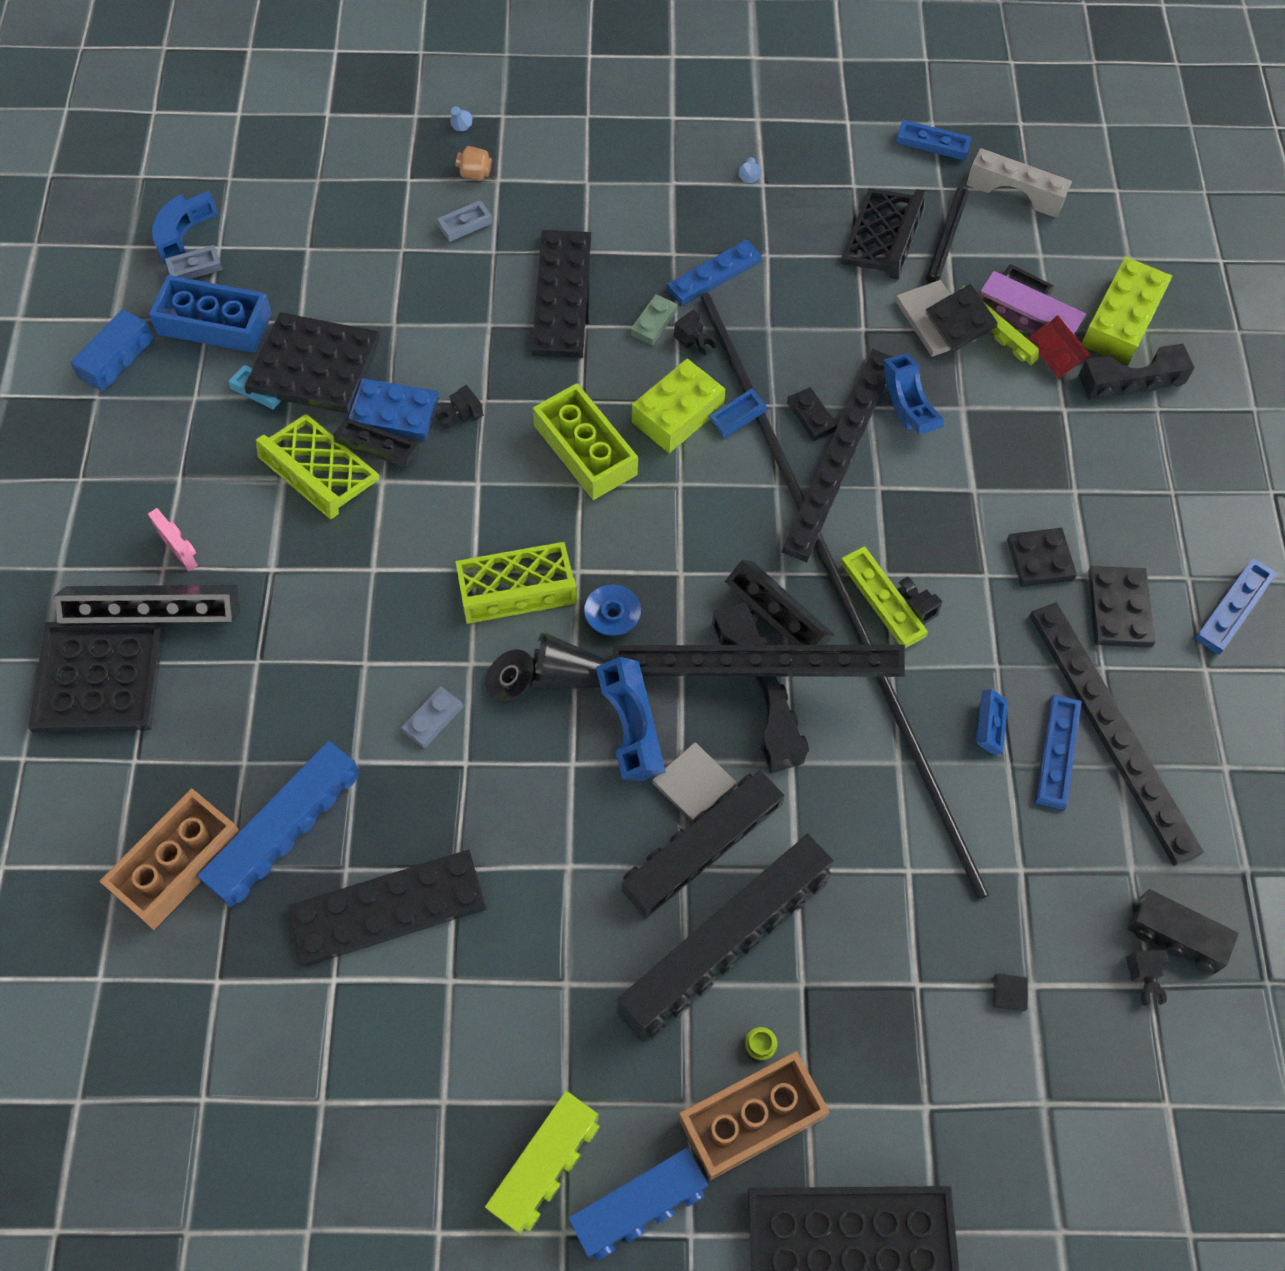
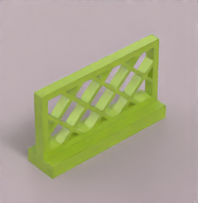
[256,414,379,520]
[455,542,578,624]

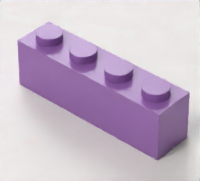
[979,271,1086,336]

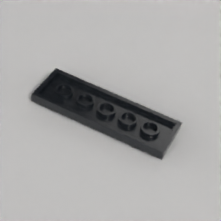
[532,230,591,358]
[288,849,487,967]

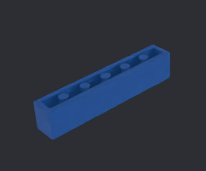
[197,741,360,908]

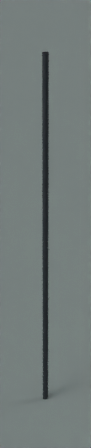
[700,293,989,900]

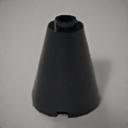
[529,632,607,690]

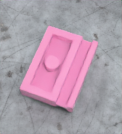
[148,508,198,572]

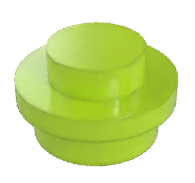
[745,1027,777,1061]

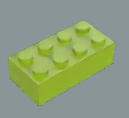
[1081,256,1172,366]
[533,383,638,500]

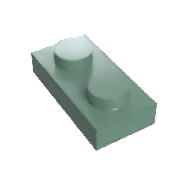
[630,294,678,346]

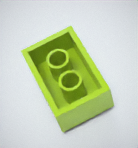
[632,358,726,454]

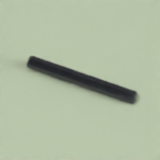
[926,187,969,282]

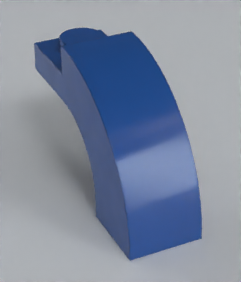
[152,191,218,264]
[884,353,943,434]

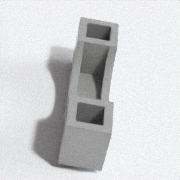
[966,148,1072,218]

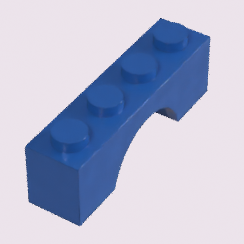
[596,657,666,782]

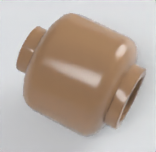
[455,146,492,181]

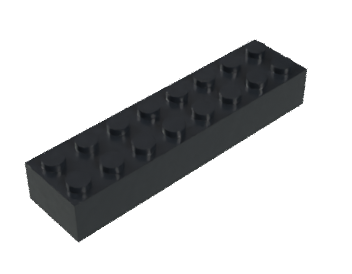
[617,833,834,1042]

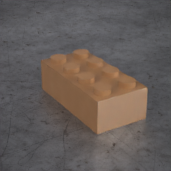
[99,788,240,930]
[678,1051,830,1181]

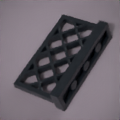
[841,188,926,279]

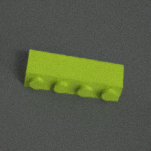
[485,1091,600,1235]

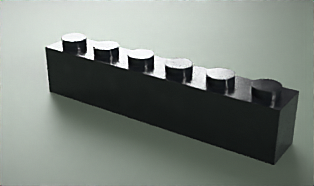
[54,585,240,623]
[622,770,785,919]

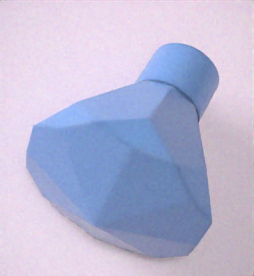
[450,106,473,131]
[738,157,761,183]

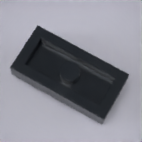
[787,387,838,441]

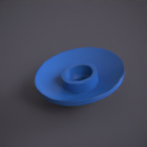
[584,585,641,636]

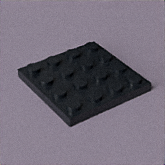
[244,312,379,414]
[28,622,164,733]

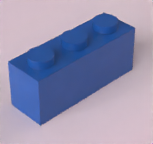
[70,309,154,392]

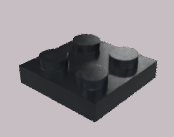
[926,283,998,353]
[1007,528,1077,587]

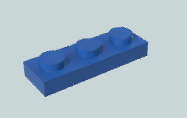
[896,120,972,161]

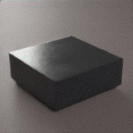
[993,973,1028,1011]

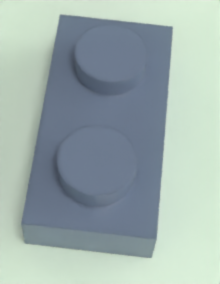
[437,200,493,242]
[165,245,223,279]
[401,686,463,749]

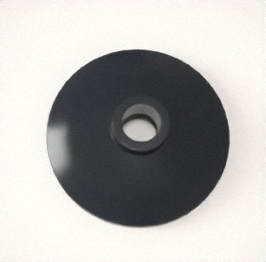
[485,649,535,703]

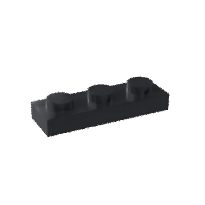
[334,418,419,468]

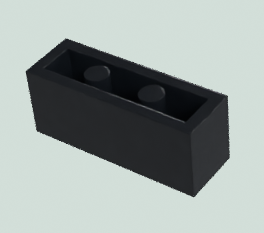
[1127,889,1239,974]

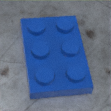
[349,378,439,440]

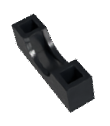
[1079,343,1195,400]

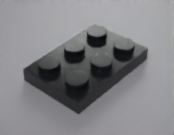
[1088,566,1156,648]

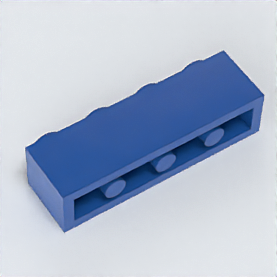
[568,1147,708,1261]

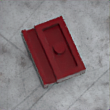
[1028,315,1090,380]

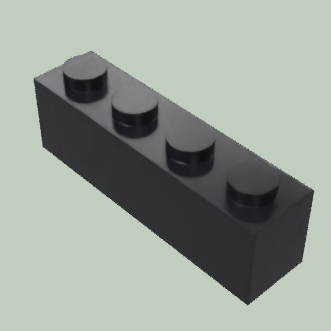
[724,560,835,645]

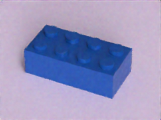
[149,275,272,353]

